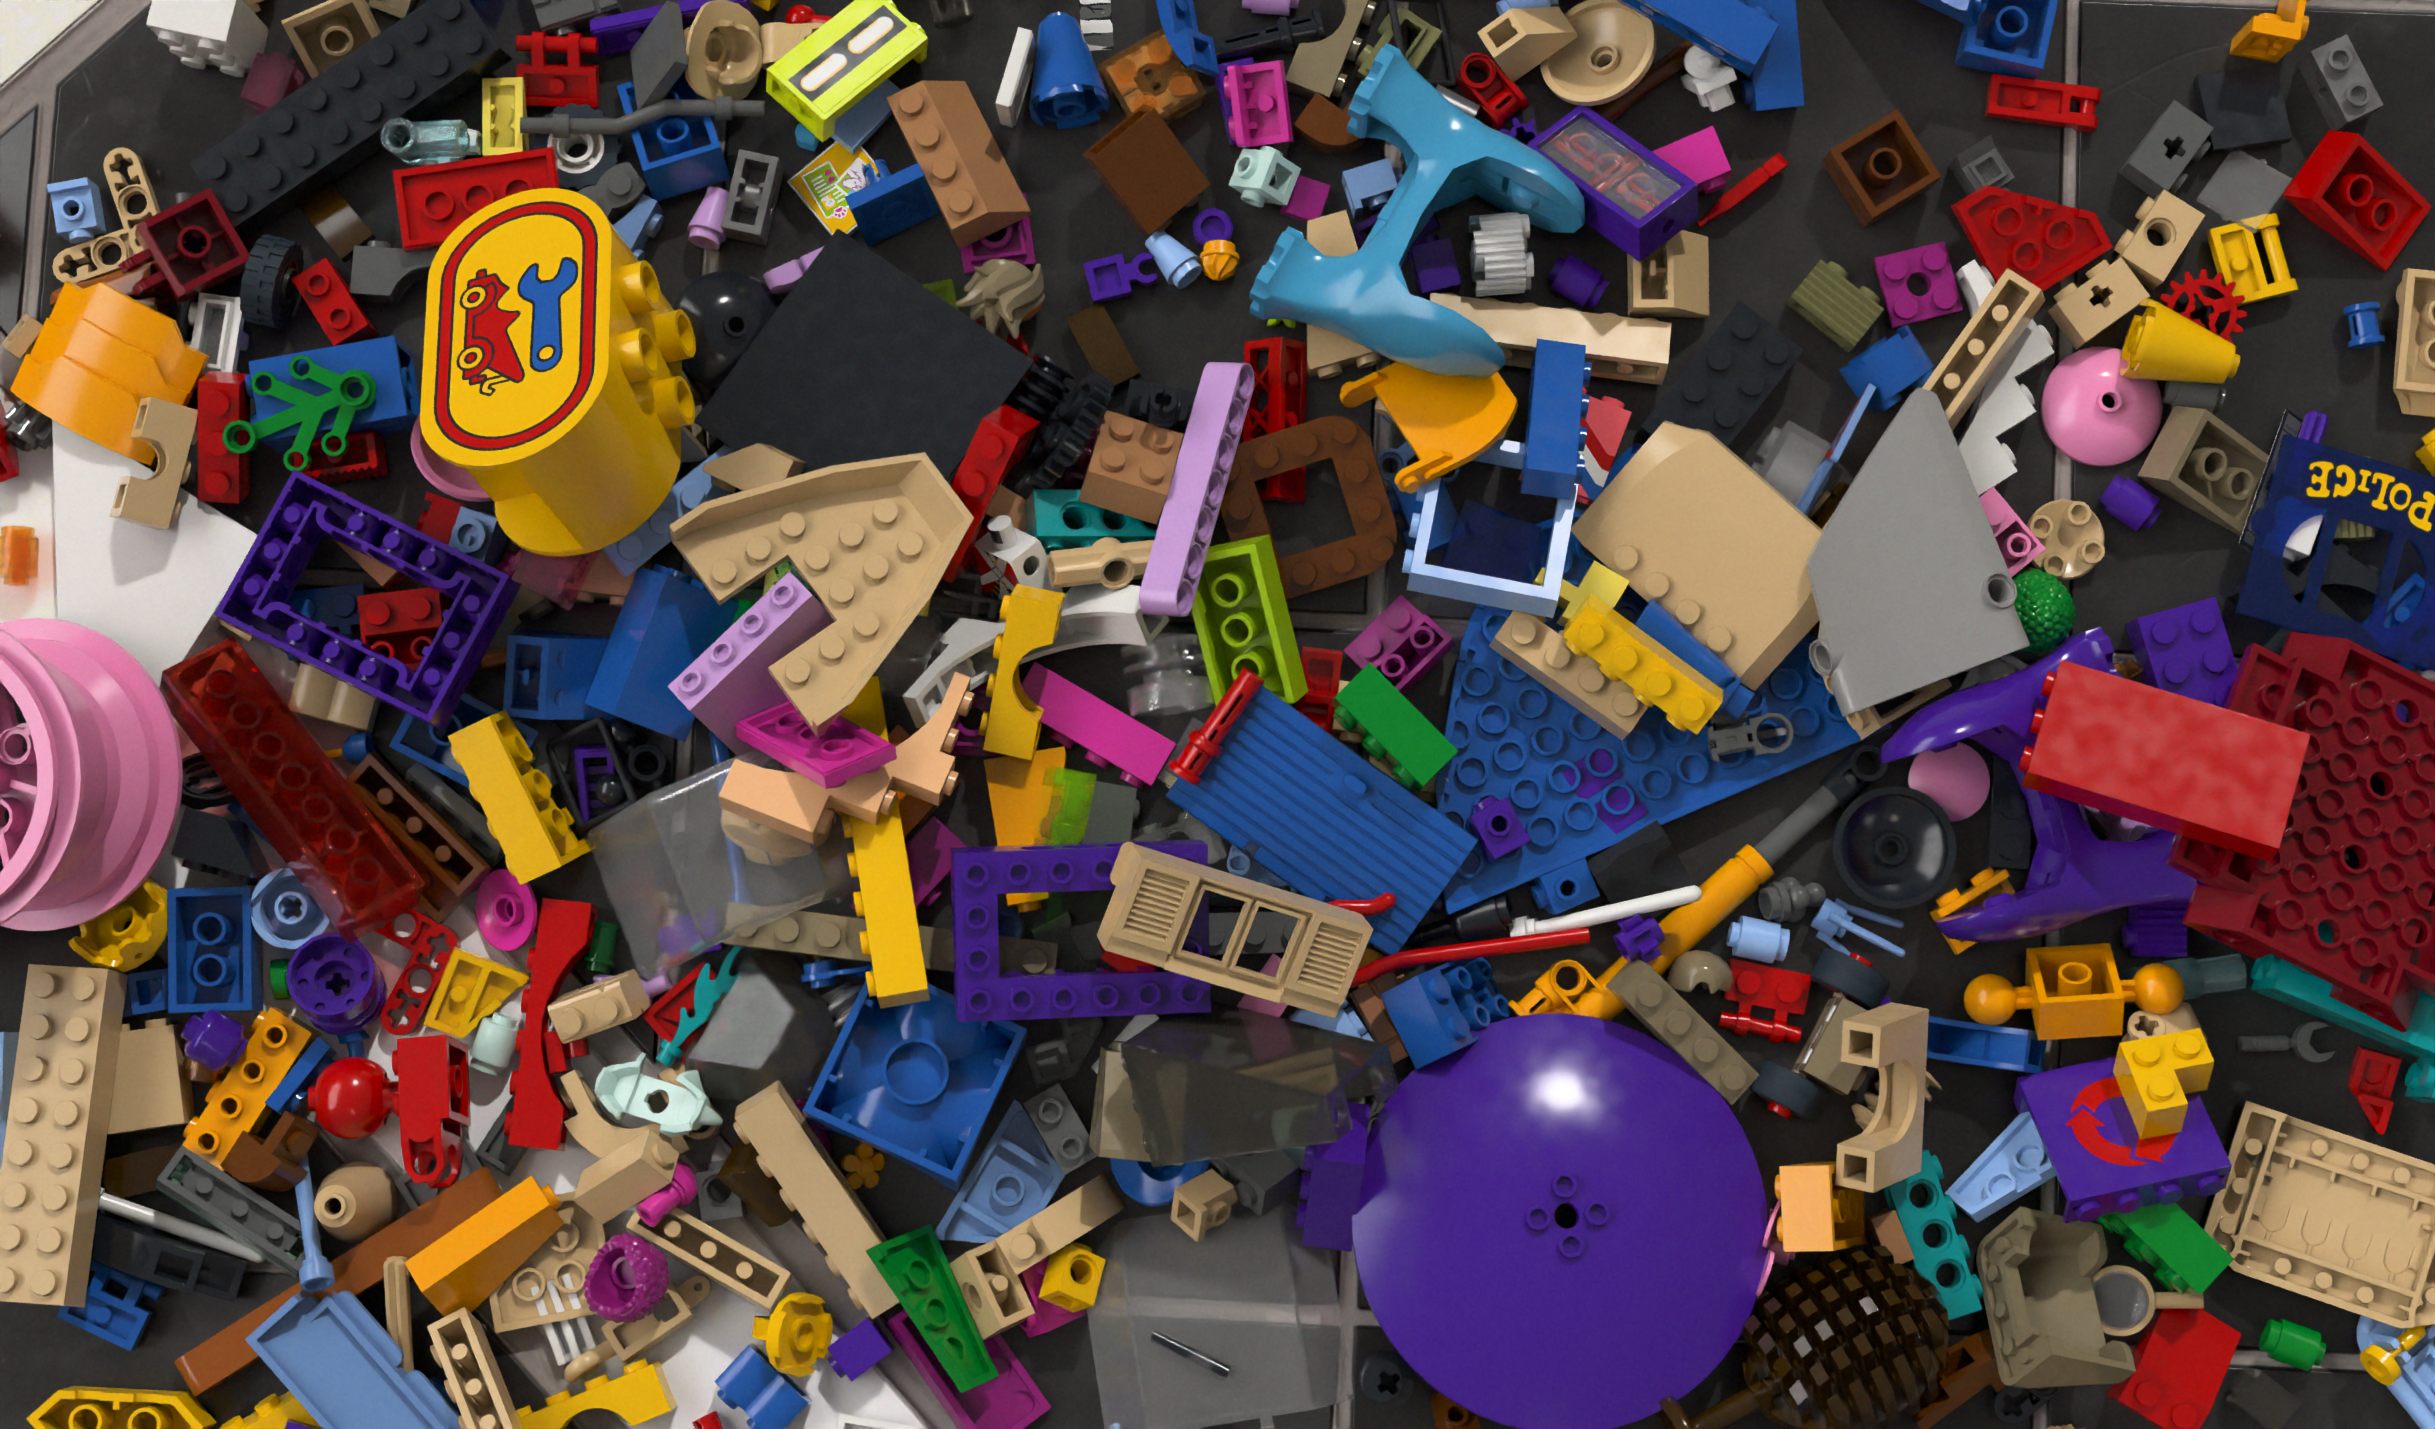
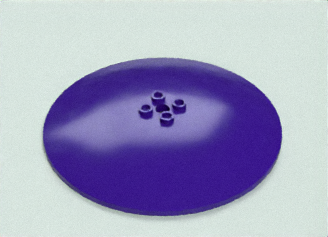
[1351,1013,1768,1429]

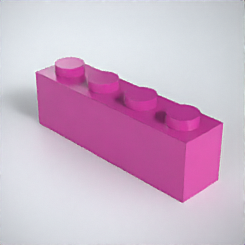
[1021,662,1177,790]

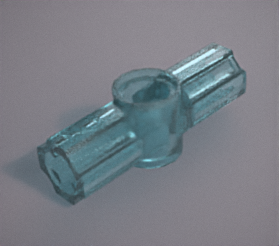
[2117,953,2247,1005]

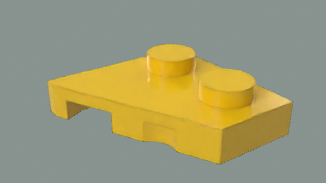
[423,946,529,1039]

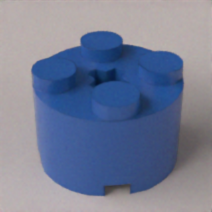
[1839,325,1934,414]

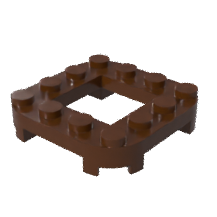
[1220,415,1399,599]

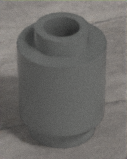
[2162,381,2226,413]

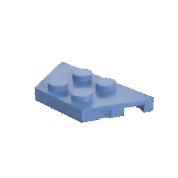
[935,1099,1065,1243]

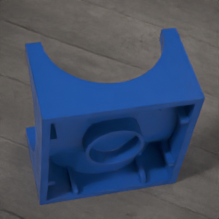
[803,966,1027,1192]

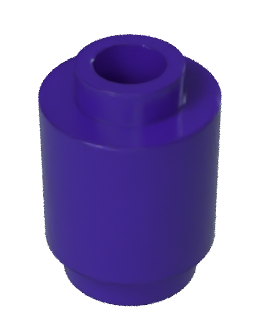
[1547,253,1610,309]
[2098,474,2162,532]

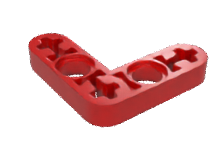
[349,888,461,1035]

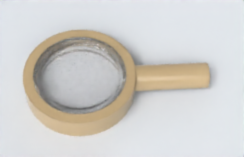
[2091,1265,2204,1336]

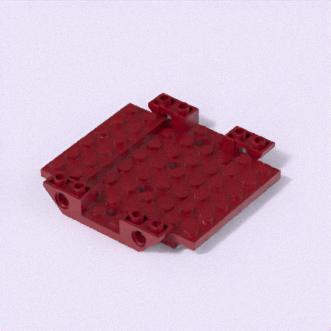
[2166,632,2435,1033]

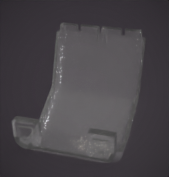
[587,750,861,980]

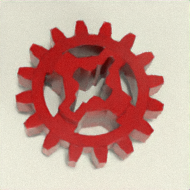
[2160,269,2247,344]

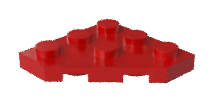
[1951,185,2113,292]

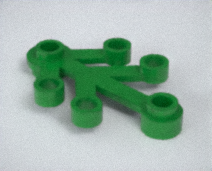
[222,355,377,472]

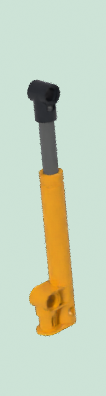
[1508,745,1888,1021]

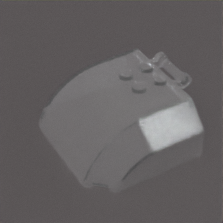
[1087,1200,1354,1429]

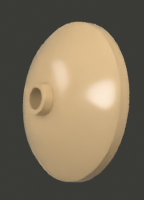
[1540,0,1657,106]

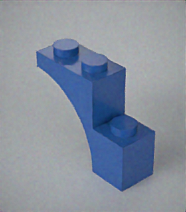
[1927,1016,2047,1074]

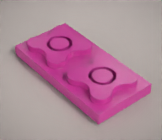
[734,700,897,789]

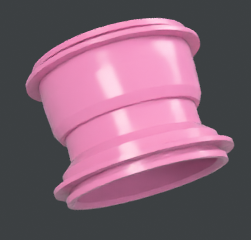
[0,618,183,931]

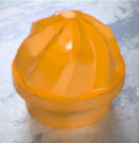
[1199,240,1239,281]

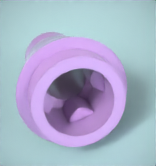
[687,187,729,250]

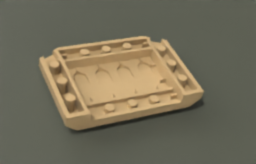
[1571,421,1823,691]
[2203,1101,2435,1329]

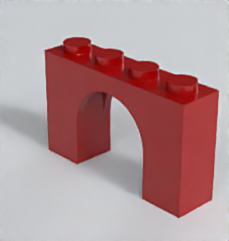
[942,404,1040,583]

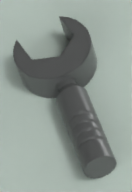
[2237,1021,2335,1063]

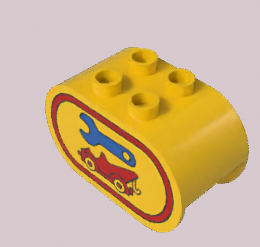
[420,188,696,557]

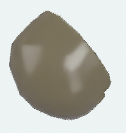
[1667,950,1734,994]

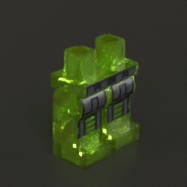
[1034,767,1097,845]

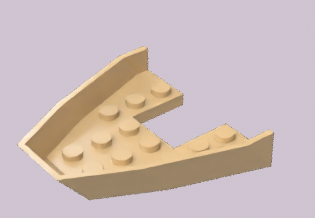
[669,452,974,738]

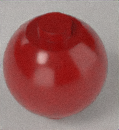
[308,1057,399,1140]

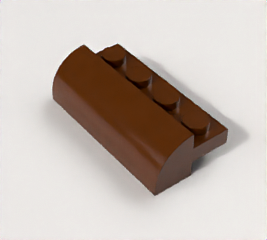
[324,752,492,924]

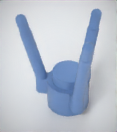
[1810,898,1905,957]

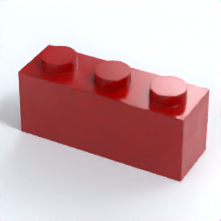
[198,371,250,504]

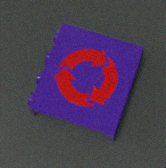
[2013,1056,2232,1224]

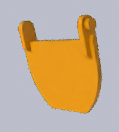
[1340,362,1518,494]

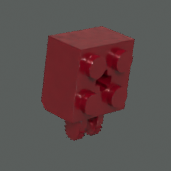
[118,188,250,305]

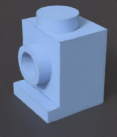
[1341,157,1402,219]
[47,177,106,243]

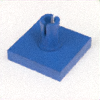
[845,159,940,247]

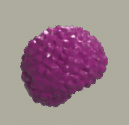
[583,1232,670,1323]

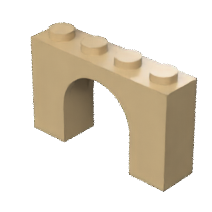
[1835,1002,1929,1193]

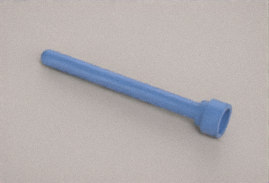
[289,1109,335,1292]

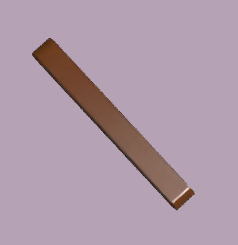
[174,1166,504,1398]

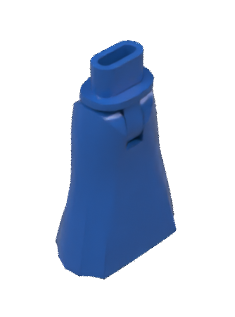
[1635,599,1754,721]

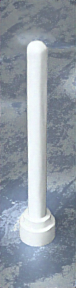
[1509,885,1702,937]
[98,1187,266,1263]

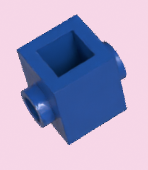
[1530,858,1600,915]

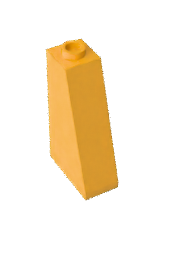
[984,746,1067,913]
[404,1176,564,1317]

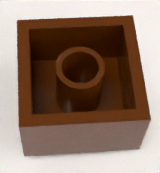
[1822,109,1941,229]

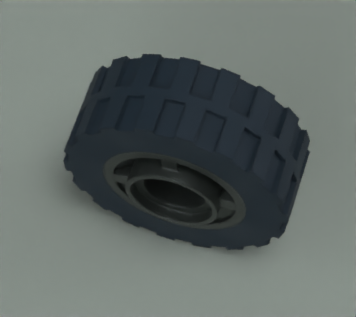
[240,234,304,329]

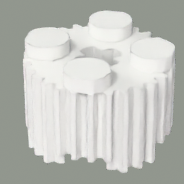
[1468,212,1534,297]

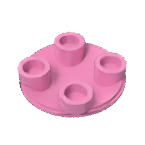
[1908,742,1990,822]

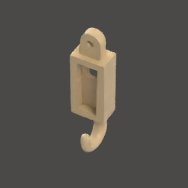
[564,1275,712,1382]

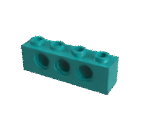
[1025,489,1166,555]
[1883,1149,1984,1320]

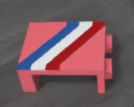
[1518,387,1632,507]

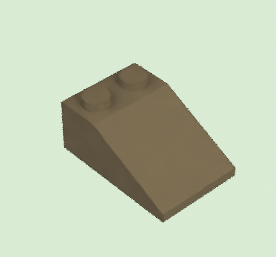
[2137,406,2269,536]

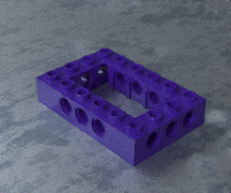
[214,470,521,732]
[950,839,1211,1022]

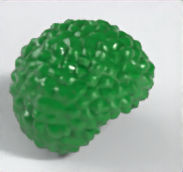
[2011,567,2076,654]

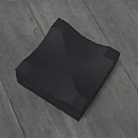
[1586,820,1696,920]

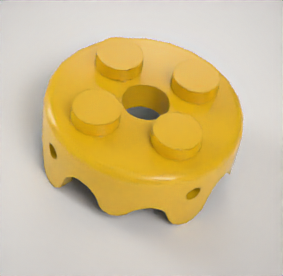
[68,876,168,973]

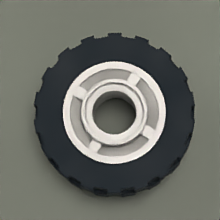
[531,103,624,192]

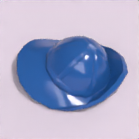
[1110,1108,1213,1206]

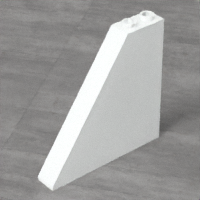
[52,420,258,705]

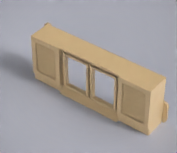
[1096,842,1373,1019]

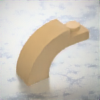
[995,1172,1126,1275]

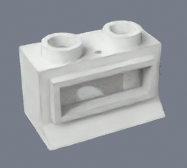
[185,292,249,378]

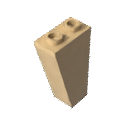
[1306,210,1383,380]

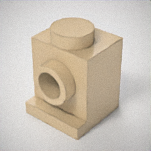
[1170,1169,1238,1242]

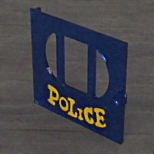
[2235,434,2435,671]

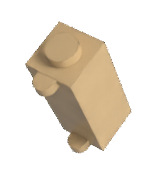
[573,1129,680,1224]

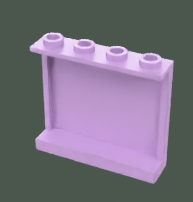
[667,571,835,767]

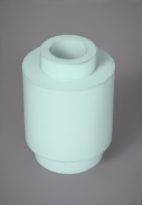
[470,1012,520,1076]

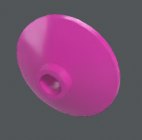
[475,869,537,951]

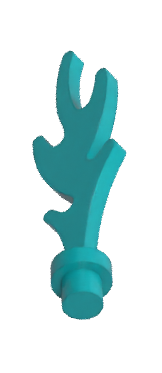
[656,946,751,1067]

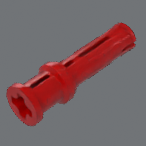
[1168,667,1265,786]

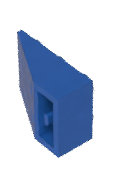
[503,628,620,720]
[1380,957,1513,1070]

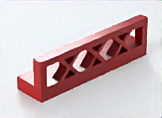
[1243,336,1307,503]

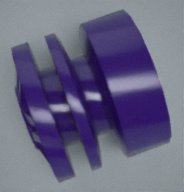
[286,933,388,1036]

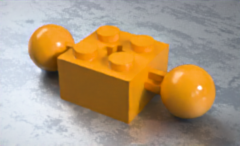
[1963,943,2185,1040]

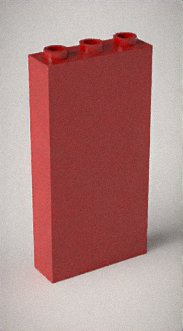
[2018,659,2311,862]

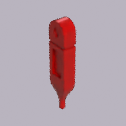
[1696,153,1789,228]

